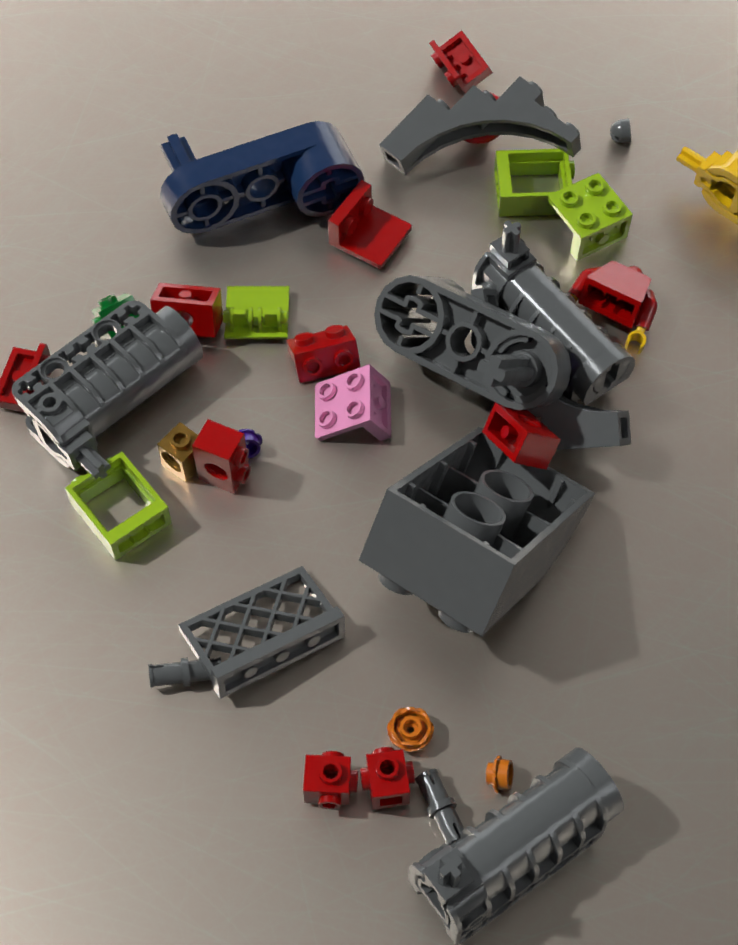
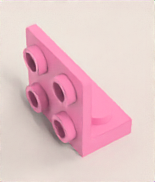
[315,364,391,441]

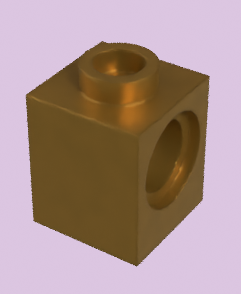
[157,422,198,482]

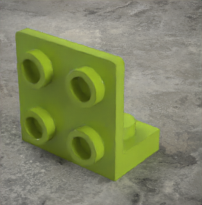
[548,173,633,261]

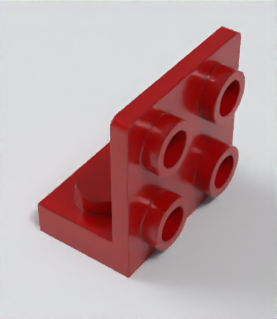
[328,180,412,269]

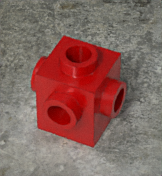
[360,747,415,810]
[303,751,358,809]

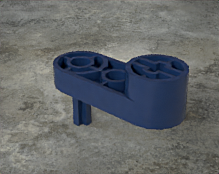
[160,121,364,234]

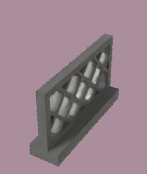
[178,566,345,699]

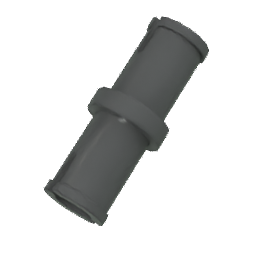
[148,657,221,688]
[415,769,464,845]

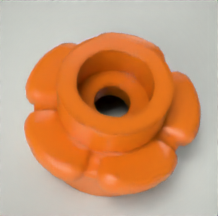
[486,755,514,793]

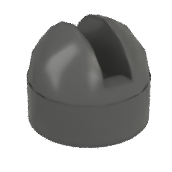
[610,118,631,143]

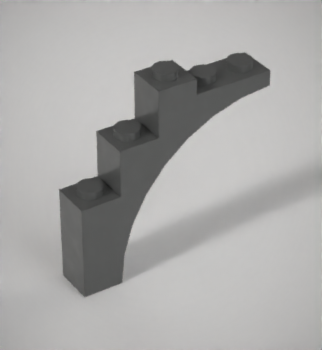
[379,76,581,175]
[466,288,631,450]

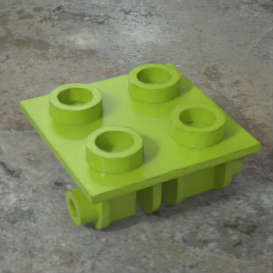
[223,286,290,339]

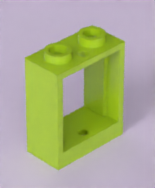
[494,149,575,217]
[65,451,172,560]

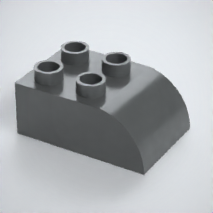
[359,427,595,636]

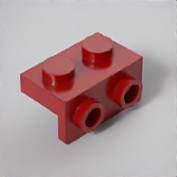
[429,30,493,94]
[286,325,361,383]
[0,343,52,412]

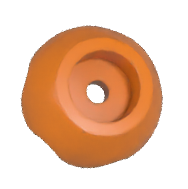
[387,707,434,752]

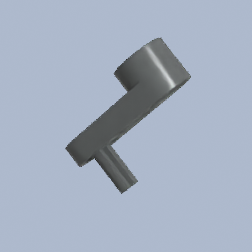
[374,275,571,410]

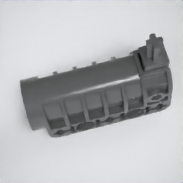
[472,220,635,405]
[12,300,203,479]
[408,748,624,945]

